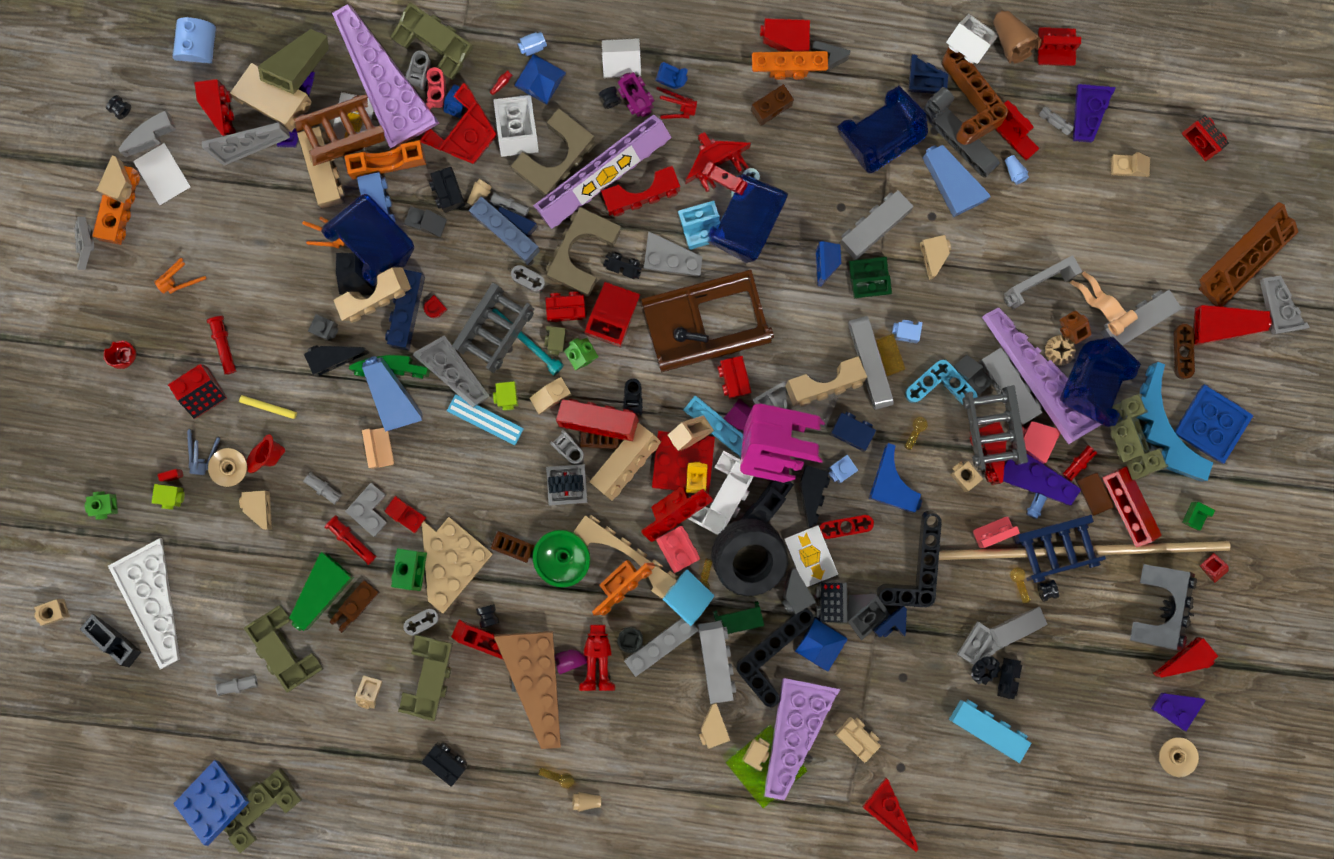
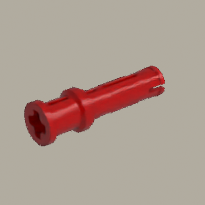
[206,316,237,375]
[324,515,377,565]

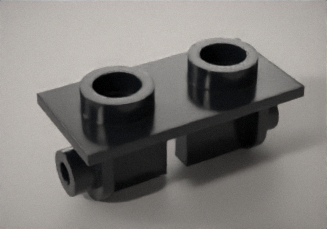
[603,251,644,280]
[997,658,1023,699]

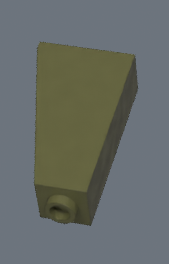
[258,29,329,94]

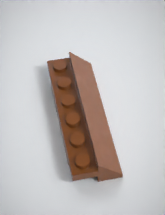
[1199,202,1298,307]

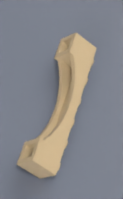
[573,515,679,599]

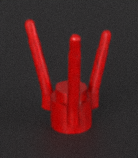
[656,87,697,119]

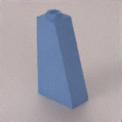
[923,145,991,217]
[362,356,423,432]

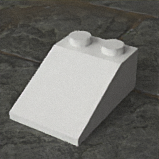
[946,14,998,64]
[493,95,539,157]

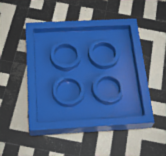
[1174,385,1254,464]
[173,760,250,846]

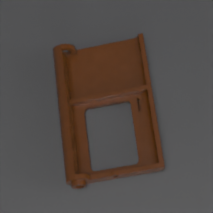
[641,270,774,373]

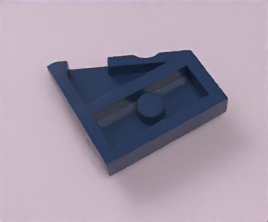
[908,54,948,94]

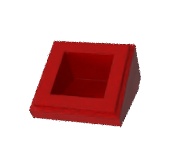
[1200,553,1229,583]

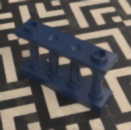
[1014,515,1106,583]

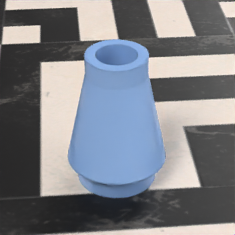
[1005,155,1029,185]

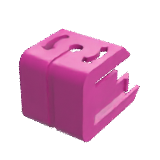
[740,404,825,482]

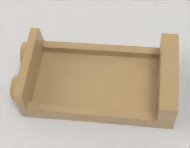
[230,63,312,132]

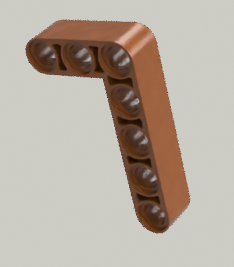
[942,48,1008,145]

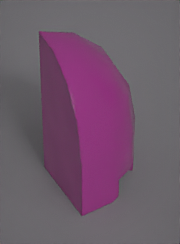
[723,399,751,430]
[555,649,587,675]

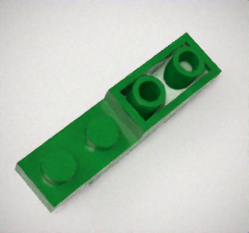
[349,355,430,379]

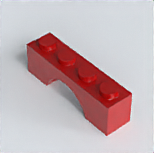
[601,166,680,217]

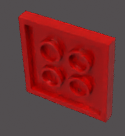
[652,431,715,493]

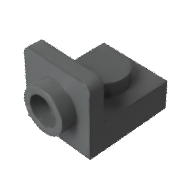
[308,314,338,341]

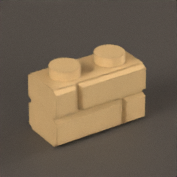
[835,717,881,763]

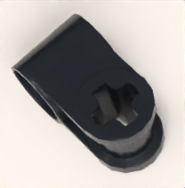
[623,378,643,415]

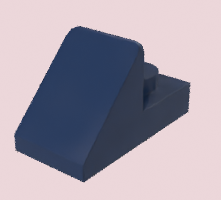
[873,606,907,638]

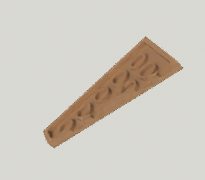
[494,631,561,749]

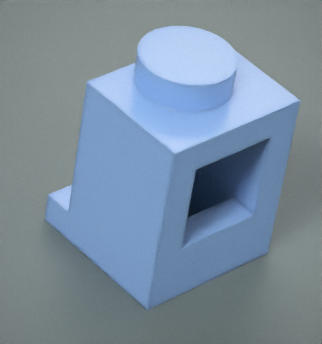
[892,320,923,343]

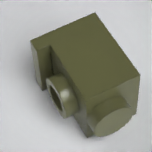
[545,326,566,356]

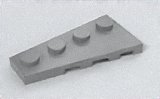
[413,336,489,407]

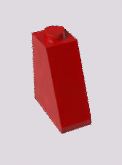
[760,19,810,52]

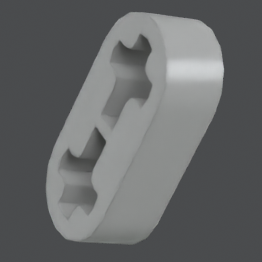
[511,265,545,293]
[403,609,440,635]

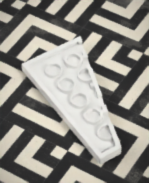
[108,538,180,669]

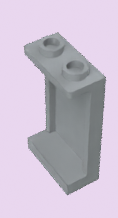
[1004,255,1082,310]

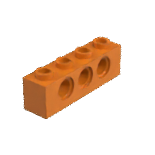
[92,166,140,245]

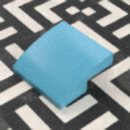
[678,201,725,250]
[663,570,715,626]

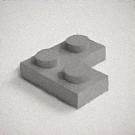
[345,483,388,537]

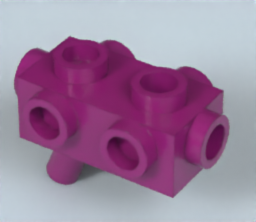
[618,72,655,117]

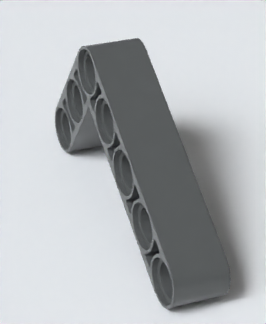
[921,87,1000,177]

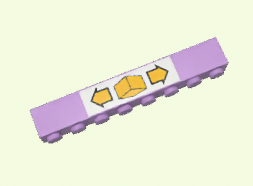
[533,114,671,229]

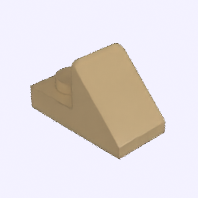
[1111,152,1150,177]

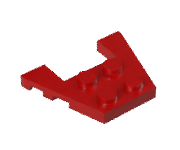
[420,83,498,164]

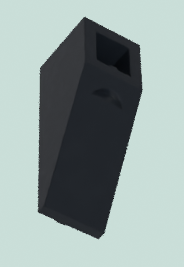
[799,465,830,528]

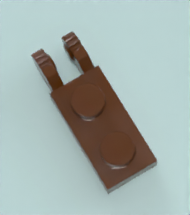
[330,580,380,633]

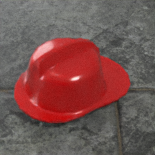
[246,434,285,473]

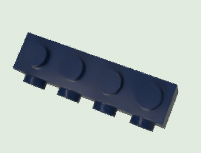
[385,269,425,351]

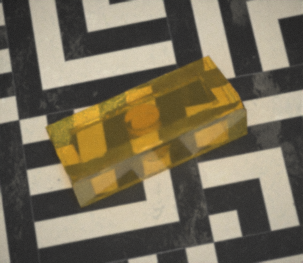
[876,334,905,377]

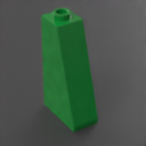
[289,552,354,631]

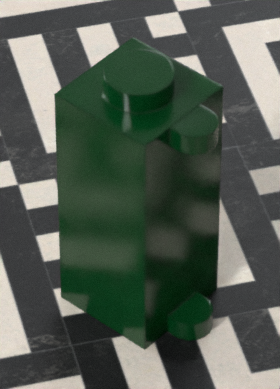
[712,601,765,634]

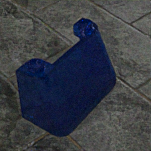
[837,86,928,174]
[708,174,788,263]
[321,194,414,286]
[1060,337,1141,427]

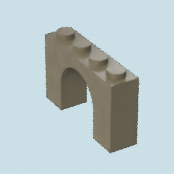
[511,108,595,196]
[545,207,621,298]

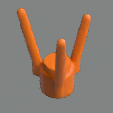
[302,217,349,249]
[154,258,206,294]

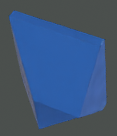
[514,54,566,105]
[815,241,841,287]
[795,618,848,672]

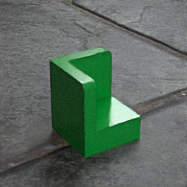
[1182,502,1215,531]

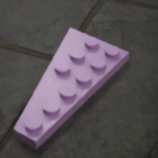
[764,678,840,800]

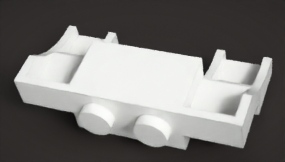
[687,451,756,535]

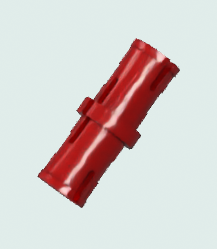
[1062,445,1097,482]

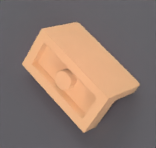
[362,428,394,469]

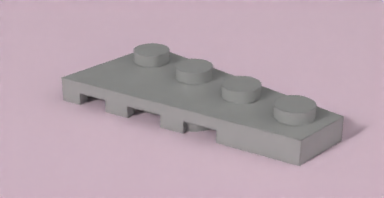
[202,122,290,166]

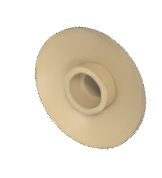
[208,448,247,487]
[1159,737,1199,777]

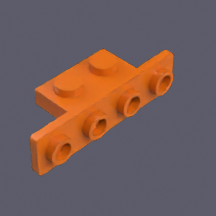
[752,51,828,80]
[592,560,656,616]

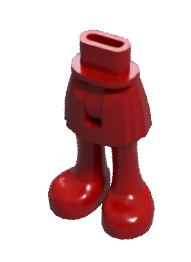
[579,625,616,691]

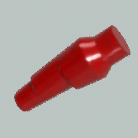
[490,70,513,95]

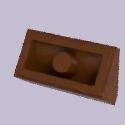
[1077,473,1114,516]

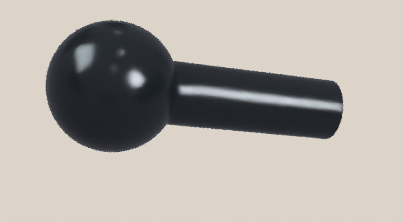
[673,327,709,343]

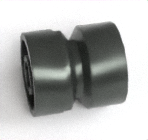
[618,627,643,653]

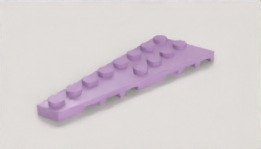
[332,4,439,149]
[982,308,1109,445]

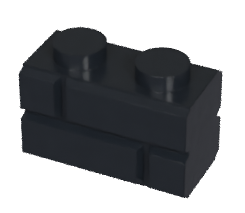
[428,167,465,213]
[421,742,468,787]

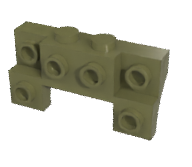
[390,2,473,81]
[1106,394,1169,480]
[244,605,324,693]
[398,634,453,721]
[224,768,302,853]

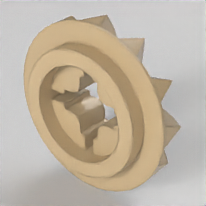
[1045,335,1076,366]

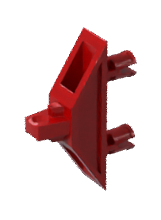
[685,132,751,192]

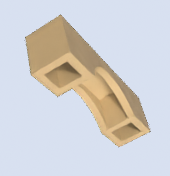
[334,267,411,323]
[785,356,867,407]

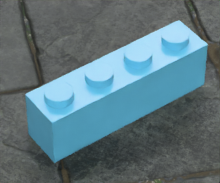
[949,700,1031,763]

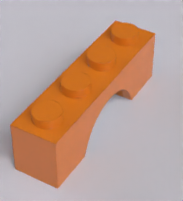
[344,140,427,180]

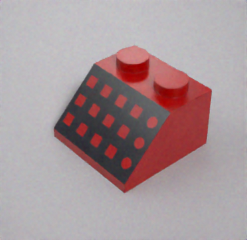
[1181,114,1229,162]
[168,364,227,419]

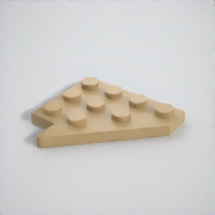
[422,517,493,614]

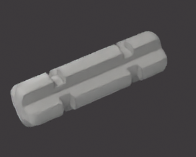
[1039,107,1074,135]

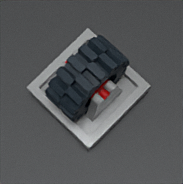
[546,464,588,506]

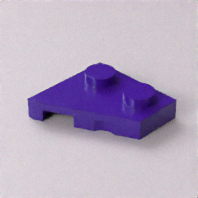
[1151,693,1206,731]

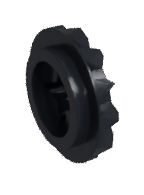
[971,656,1001,685]

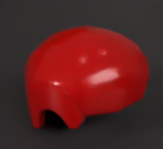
[103,340,136,369]

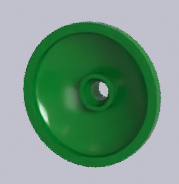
[533,530,591,587]

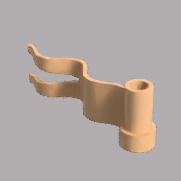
[1070,271,1138,336]

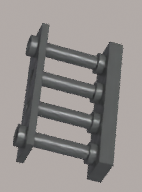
[452,282,535,373]
[963,385,1028,471]

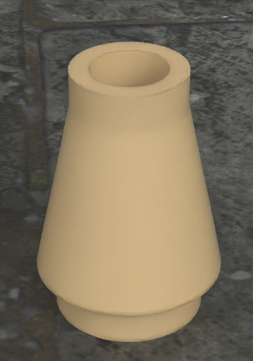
[467,179,492,206]
[572,792,601,812]

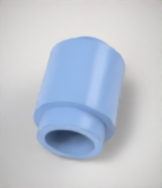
[518,32,547,56]

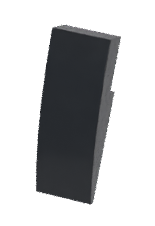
[80,614,141,668]

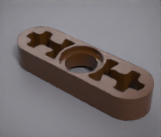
[1174,324,1195,380]

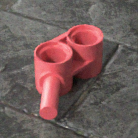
[425,67,446,109]

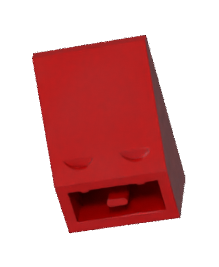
[194,79,236,136]
[585,282,640,348]
[969,422,1007,485]

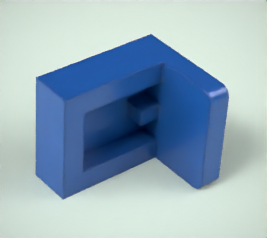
[656,62,688,90]
[443,84,464,118]

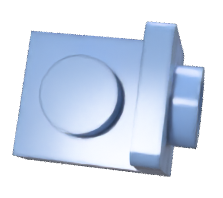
[828,455,858,484]

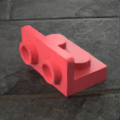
[973,516,1020,548]
[656,526,700,574]

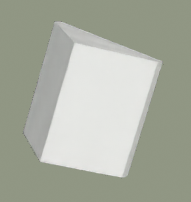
[602,39,641,78]

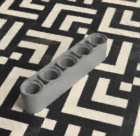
[848,316,894,410]

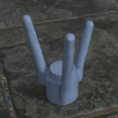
[187,429,220,475]

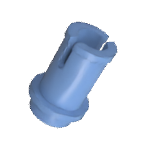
[1027,493,1047,519]

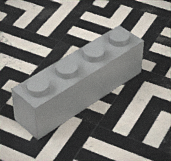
[840,190,914,260]
[1100,289,1182,351]
[978,348,1042,425]
[624,618,699,677]
[698,621,736,704]

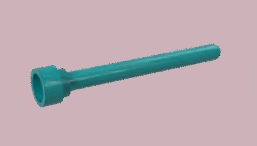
[492,309,564,376]

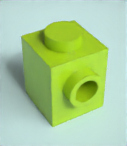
[493,381,518,411]
[151,484,185,510]

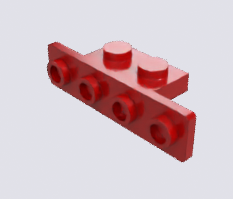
[984,100,1039,160]
[641,486,713,542]

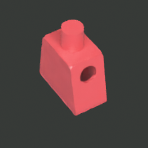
[1022,421,1060,464]

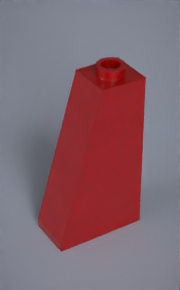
[1193,305,1272,346]

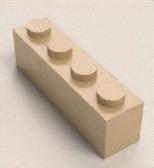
[297,127,345,209]
[590,423,661,501]

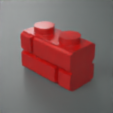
[545,292,586,322]
[717,356,752,400]

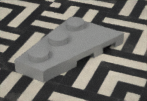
[644,232,702,277]
[1260,276,1310,335]

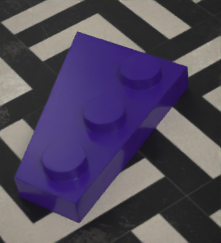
[1073,84,1116,143]

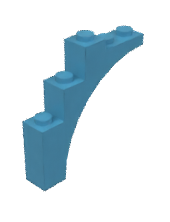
[1136,362,1213,482]

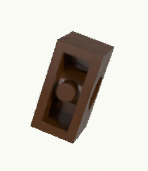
[751,84,794,126]

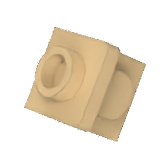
[355,675,382,709]

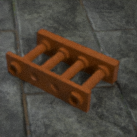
[294,94,385,166]

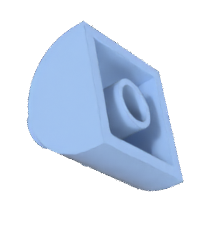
[173,18,216,63]

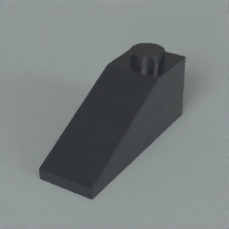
[304,345,369,377]

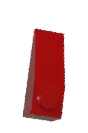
[451,619,503,659]
[1153,637,1219,678]

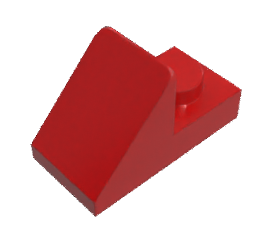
[384,496,427,534]

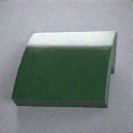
[848,257,892,299]

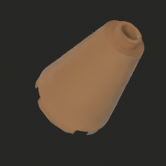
[993,10,1042,64]

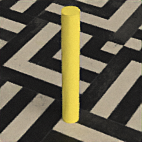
[239,395,297,419]

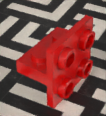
[1038,27,1081,66]

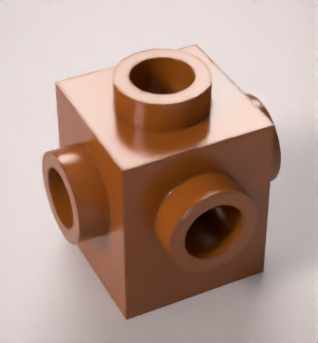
[1059,310,1092,344]

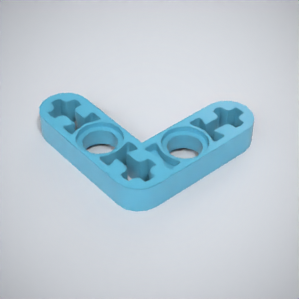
[905,360,977,405]

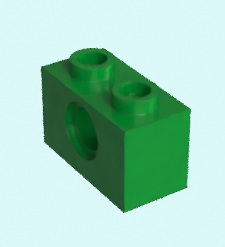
[391,548,427,591]

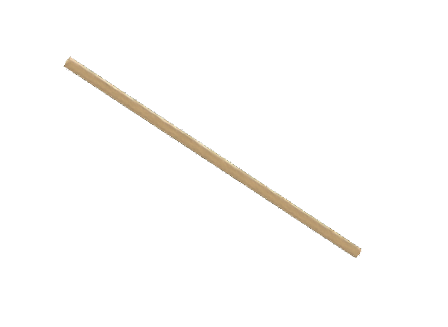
[924,541,1230,561]

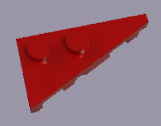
[862,777,919,852]

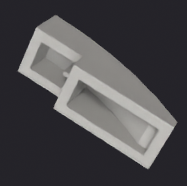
[119,111,177,157]
[989,606,1047,648]

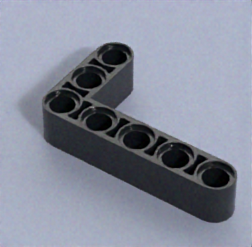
[877,510,942,607]
[736,609,814,707]

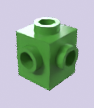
[564,338,598,370]
[84,491,118,520]

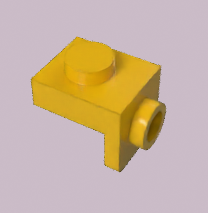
[686,462,707,493]

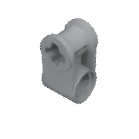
[405,51,432,90]
[550,430,585,465]

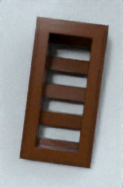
[580,432,619,450]
[490,531,535,563]

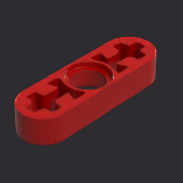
[819,515,874,539]

